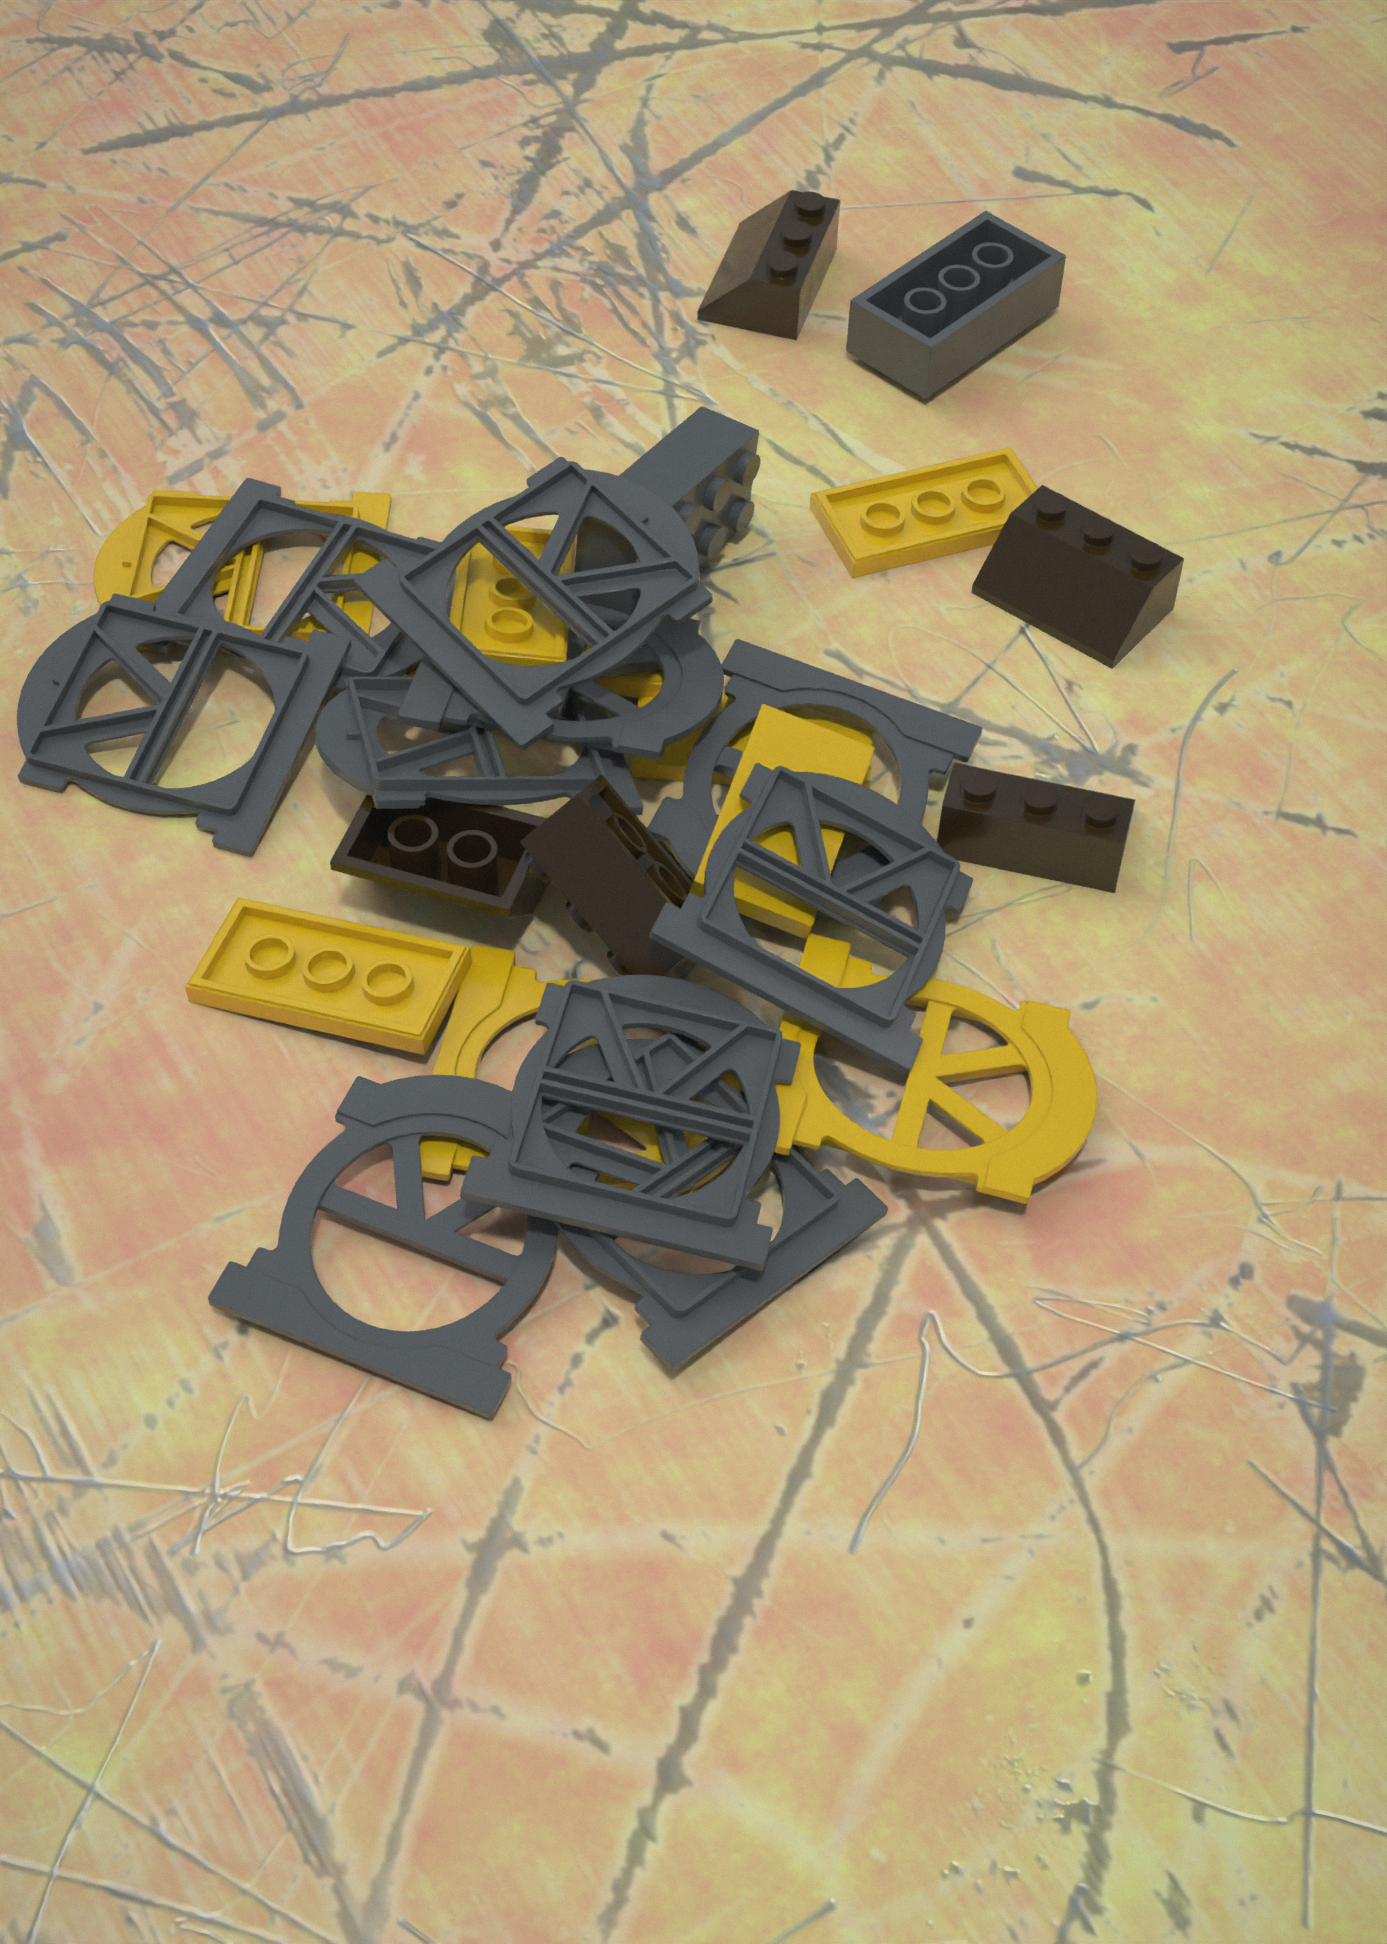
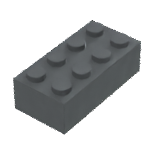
[846,211,1066,399]
[574,406,760,615]

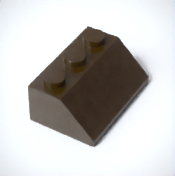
[697,190,841,341]
[971,485,1184,669]
[937,763,1136,893]
[520,774,693,976]
[330,794,547,918]

